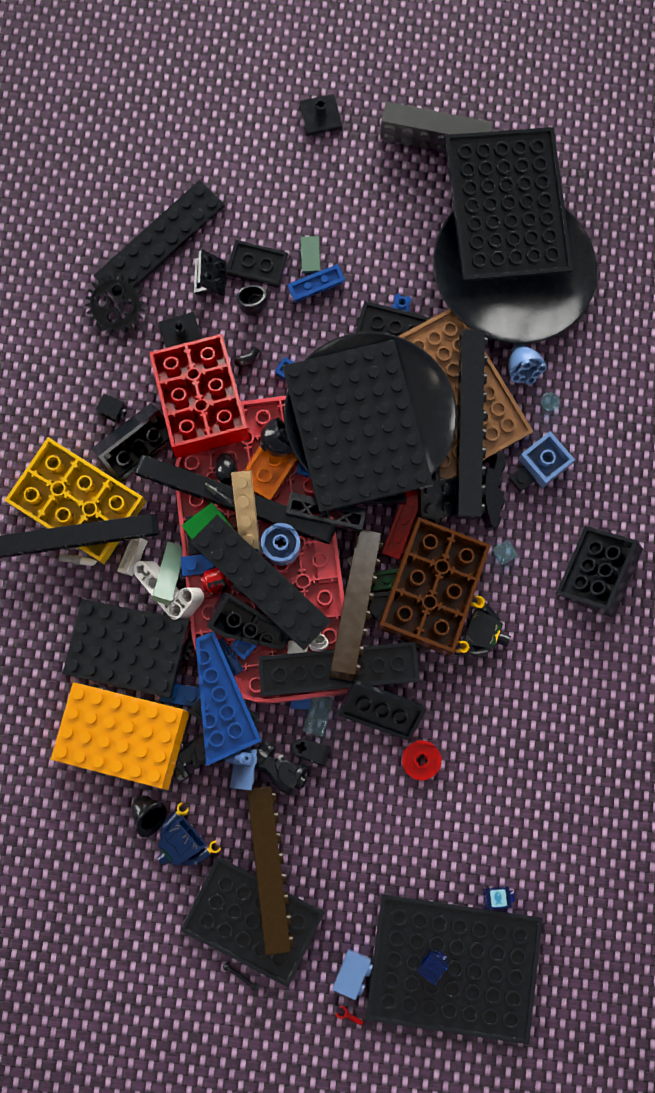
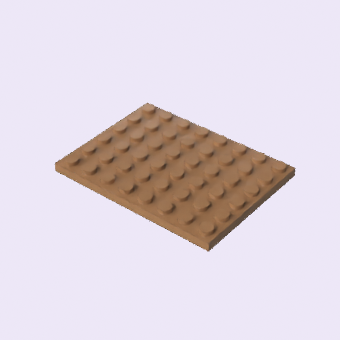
[398,309,534,478]

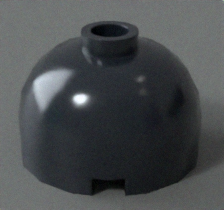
[260,417,294,457]

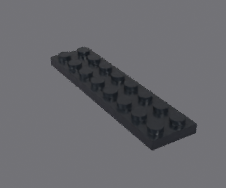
[93,180,225,302]
[190,514,331,651]
[258,642,420,697]

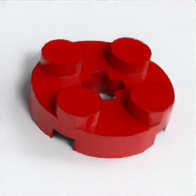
[402,740,442,781]

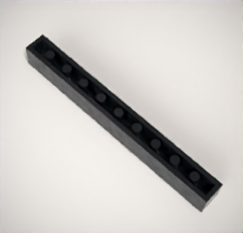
[455,329,488,520]

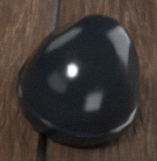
[236,285,268,317]

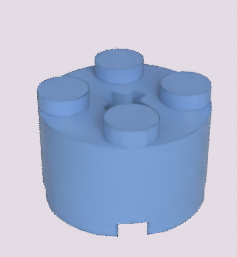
[261,523,301,566]

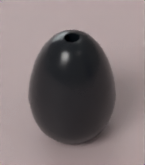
[215,453,238,484]

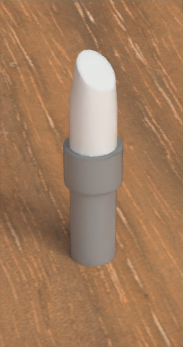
[59,554,97,566]

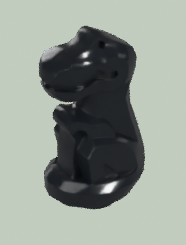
[173,732,224,782]
[253,741,308,795]

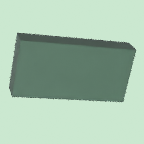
[301,236,320,274]

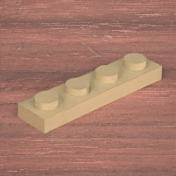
[231,470,261,549]

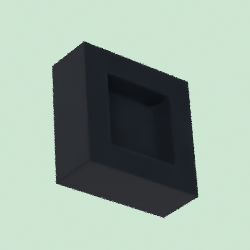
[508,466,536,493]

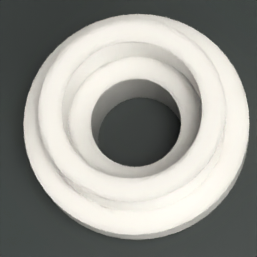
[309,634,329,652]

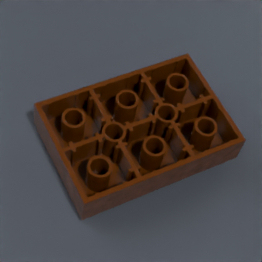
[377,517,491,656]

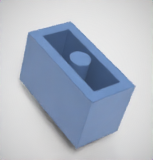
[333,949,373,1000]

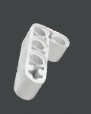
[133,561,204,620]

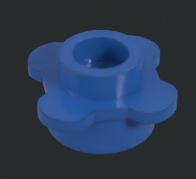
[392,294,412,312]

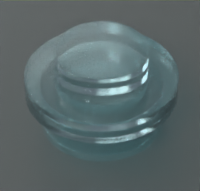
[541,392,560,411]

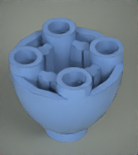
[508,344,547,385]

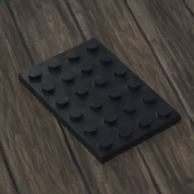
[62,599,191,698]
[180,856,325,987]

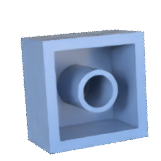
[518,431,575,489]

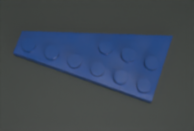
[195,631,262,766]

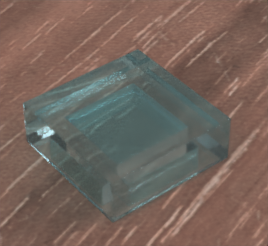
[492,540,518,566]

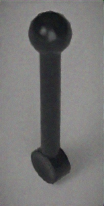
[223,963,259,992]

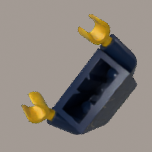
[158,803,221,866]

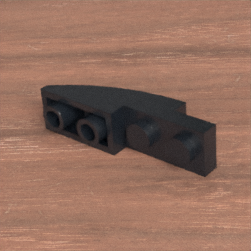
[482,452,506,531]

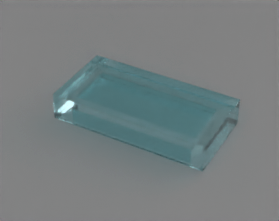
[303,696,333,737]

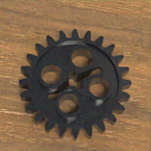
[85,273,146,335]

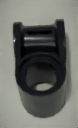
[292,739,331,766]

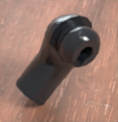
[234,346,260,367]

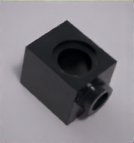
[95,393,127,424]

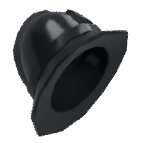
[131,795,167,838]

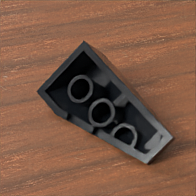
[207,592,290,650]

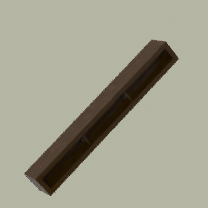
[329,529,383,682]
[247,786,294,956]

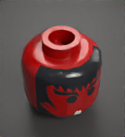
[201,568,231,595]

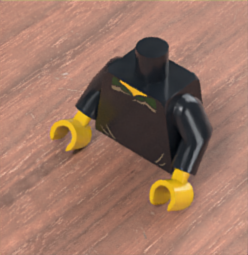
[455,595,511,657]

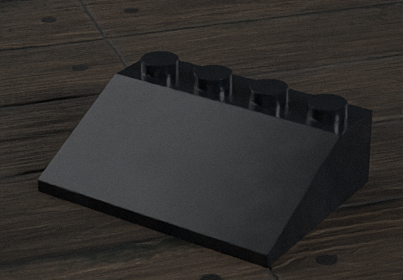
[556,526,643,618]

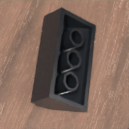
[91,403,171,482]

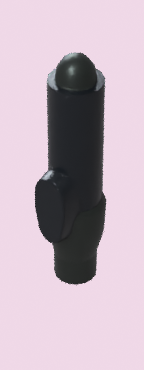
[203,482,235,508]

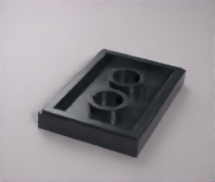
[226,240,289,288]

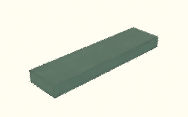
[151,542,183,606]

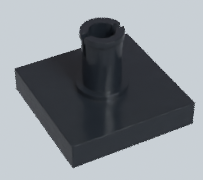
[300,94,342,136]
[158,312,202,348]

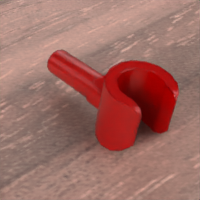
[336,1005,363,1026]

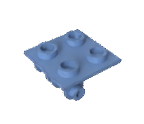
[224,749,257,790]

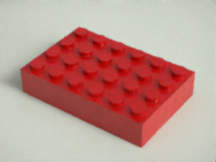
[149,334,250,458]

